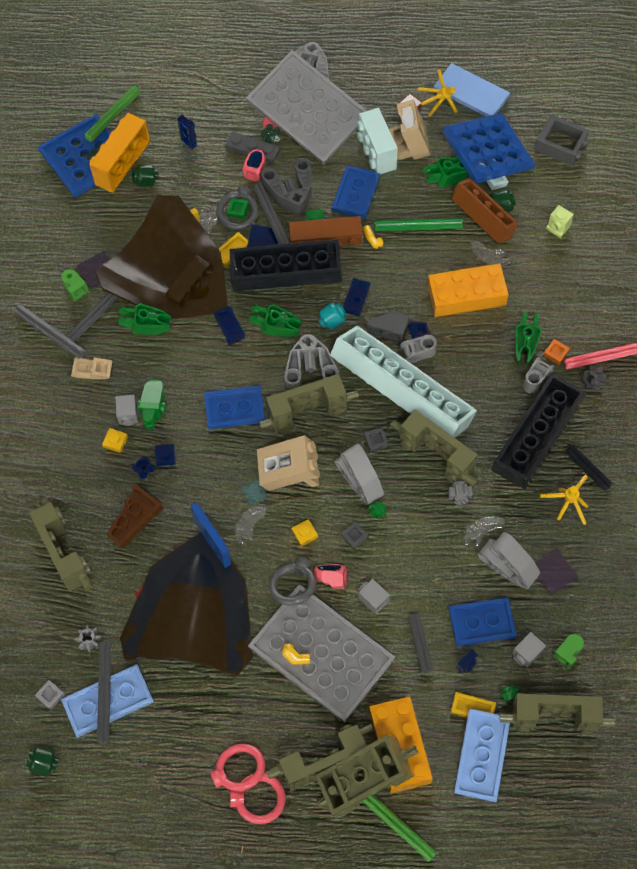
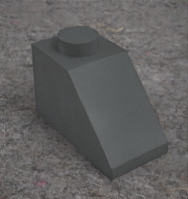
[367,311,409,343]

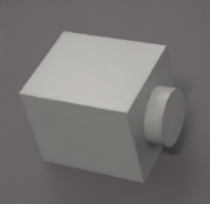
[115,395,138,426]
[358,579,390,615]
[512,632,546,668]

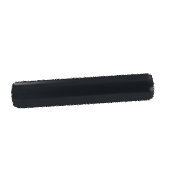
[566,445,612,491]

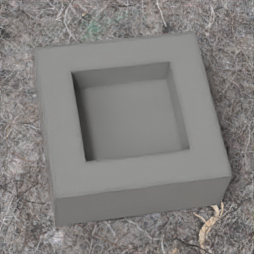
[35,680,65,710]

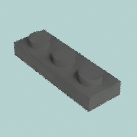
[225,131,280,164]

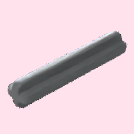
[408,613,432,673]

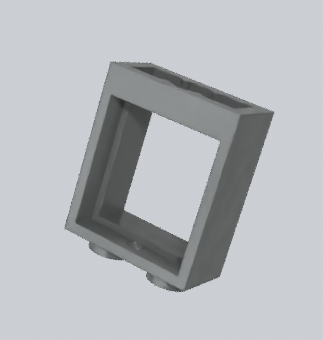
[534,115,590,166]

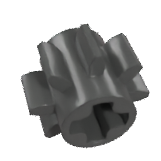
[582,366,607,390]

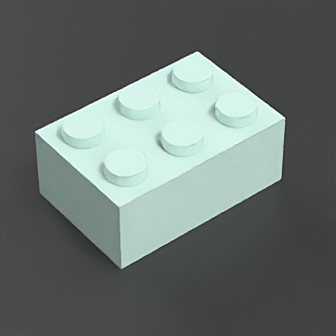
[357,108,398,174]

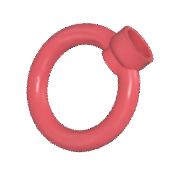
[210,744,265,791]
[230,773,286,824]

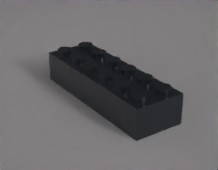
[230,239,342,291]
[492,373,585,490]

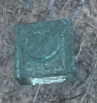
[241,480,267,506]

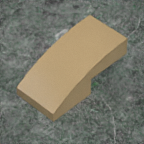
[71,357,112,379]

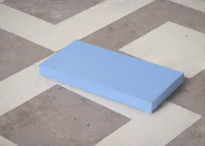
[434,63,510,117]
[61,664,154,738]
[454,709,510,802]

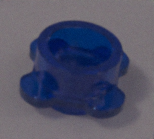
[132,457,156,479]

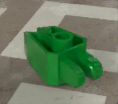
[422,157,469,188]
[118,303,171,335]
[249,304,302,338]
[515,311,542,365]
[138,379,166,430]

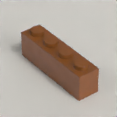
[452,178,519,244]
[289,216,363,247]

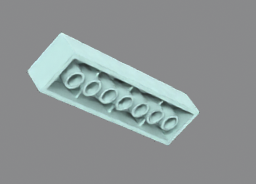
[330,326,477,438]

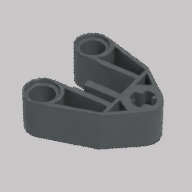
[261,158,312,214]

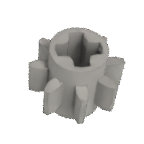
[449,481,473,505]
[75,625,102,653]

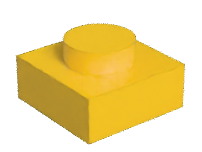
[102,428,128,453]
[291,519,318,547]

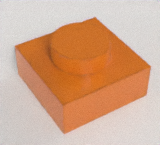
[543,339,570,365]

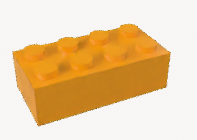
[89,113,150,193]
[427,263,509,317]
[369,697,433,794]

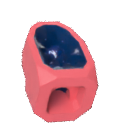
[242,149,266,182]
[314,564,347,589]

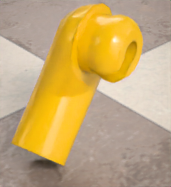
[362,225,383,249]
[282,643,310,665]

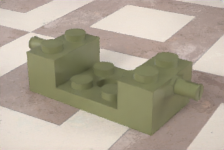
[259,374,359,433]
[390,410,478,487]
[29,498,93,592]
[500,694,615,735]
[266,724,374,792]
[315,735,419,816]

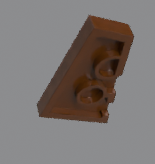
[107,484,163,549]

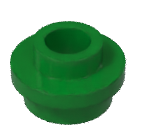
[368,501,387,519]
[499,684,520,702]

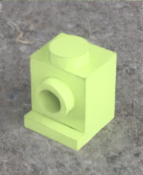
[546,205,574,238]

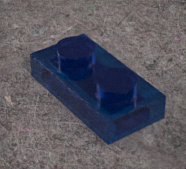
[177,115,197,149]
[343,278,371,317]
[213,306,246,345]

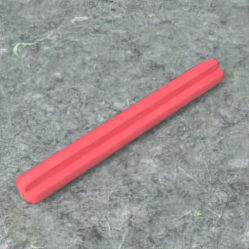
[564,342,637,369]

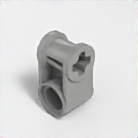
[400,335,437,364]
[523,357,555,394]

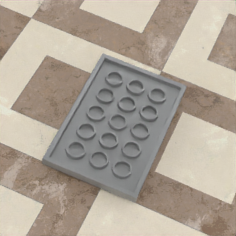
[246,50,367,165]
[248,584,395,723]

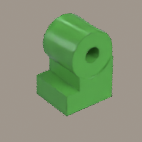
[61,269,89,302]
[553,634,584,670]

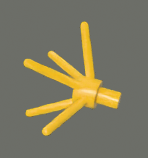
[417,69,458,117]
[540,475,588,525]

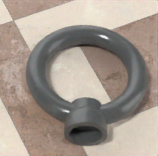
[216,186,259,230]
[269,557,316,606]

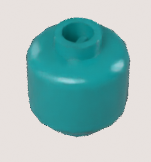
[318,302,347,330]

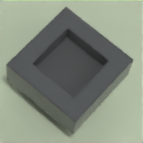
[364,427,388,452]
[341,521,369,550]

